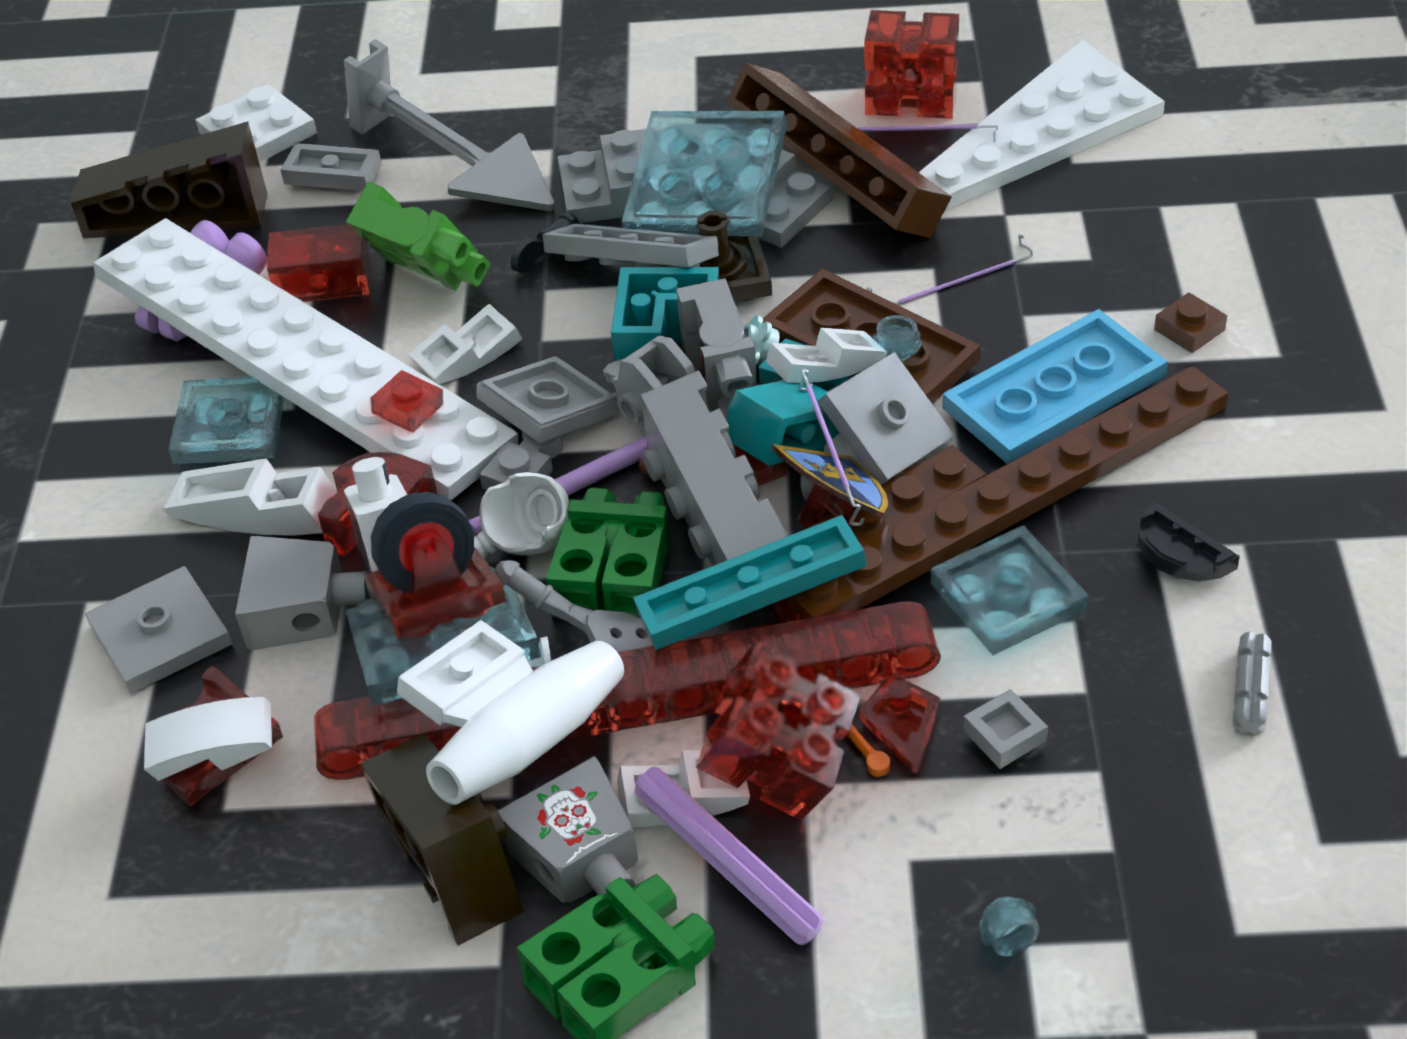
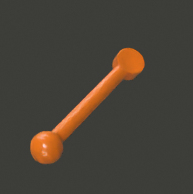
[810,685,890,777]

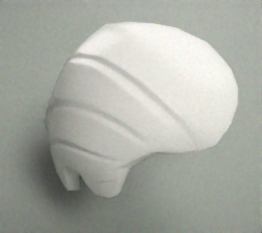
[465,472,570,572]

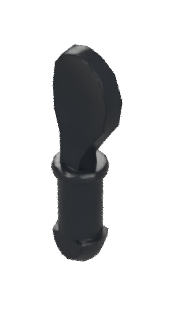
[510,213,579,273]

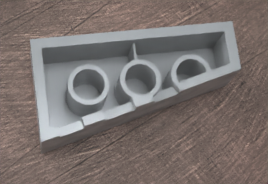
[640,370,788,566]

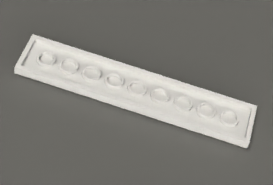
[93,218,518,500]

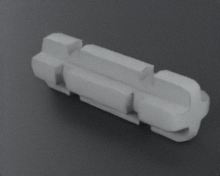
[1233,631,1272,735]

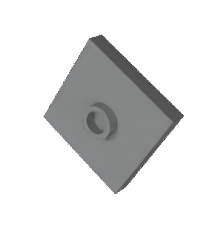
[817,352,955,485]
[476,356,619,443]
[85,566,232,694]

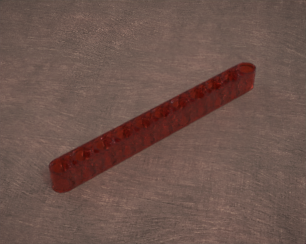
[313,601,941,780]

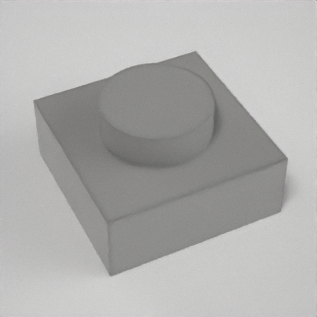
[963,689,1048,769]

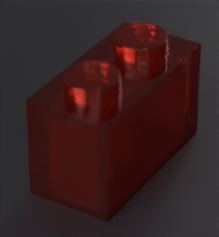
[267,224,371,302]

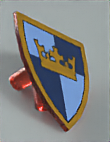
[771,444,888,528]

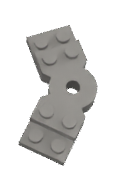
[558,122,834,248]

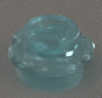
[872,315,922,361]
[979,897,1040,956]

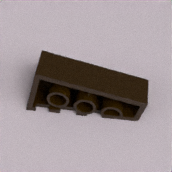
[71,121,267,239]

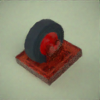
[364,492,506,639]

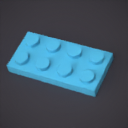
[942,309,1168,464]

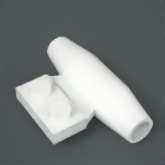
[397,620,624,804]

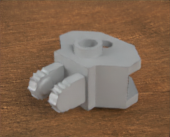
[603,336,709,436]

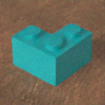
[611,267,719,361]

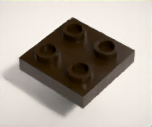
[666,211,772,302]

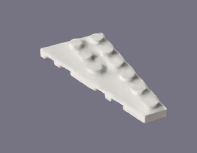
[919,39,1165,211]

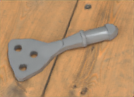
[495,560,653,679]

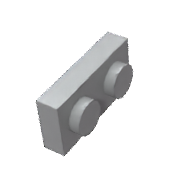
[280,143,382,191]

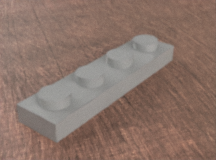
[543,224,719,267]

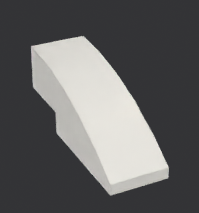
[163,458,340,536]

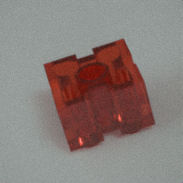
[864,10,959,119]
[696,641,860,820]

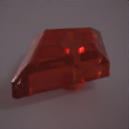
[859,673,940,773]

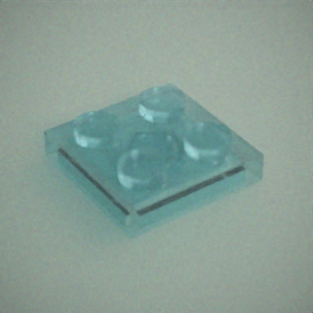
[168,377,284,464]
[931,525,1088,655]

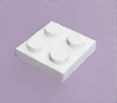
[195,84,317,163]

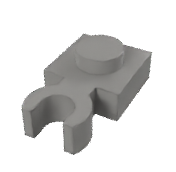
[479,431,563,490]

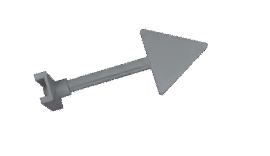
[344,39,554,211]

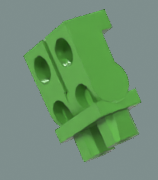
[346,181,490,291]

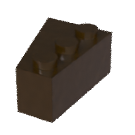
[360,732,524,946]

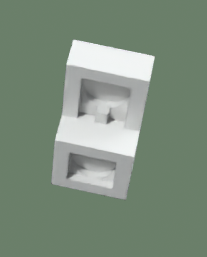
[408,304,523,384]
[766,328,887,383]
[144,697,272,781]
[617,749,750,828]

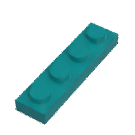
[633,515,867,650]

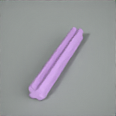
[634,767,824,945]

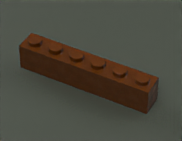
[726,62,952,238]

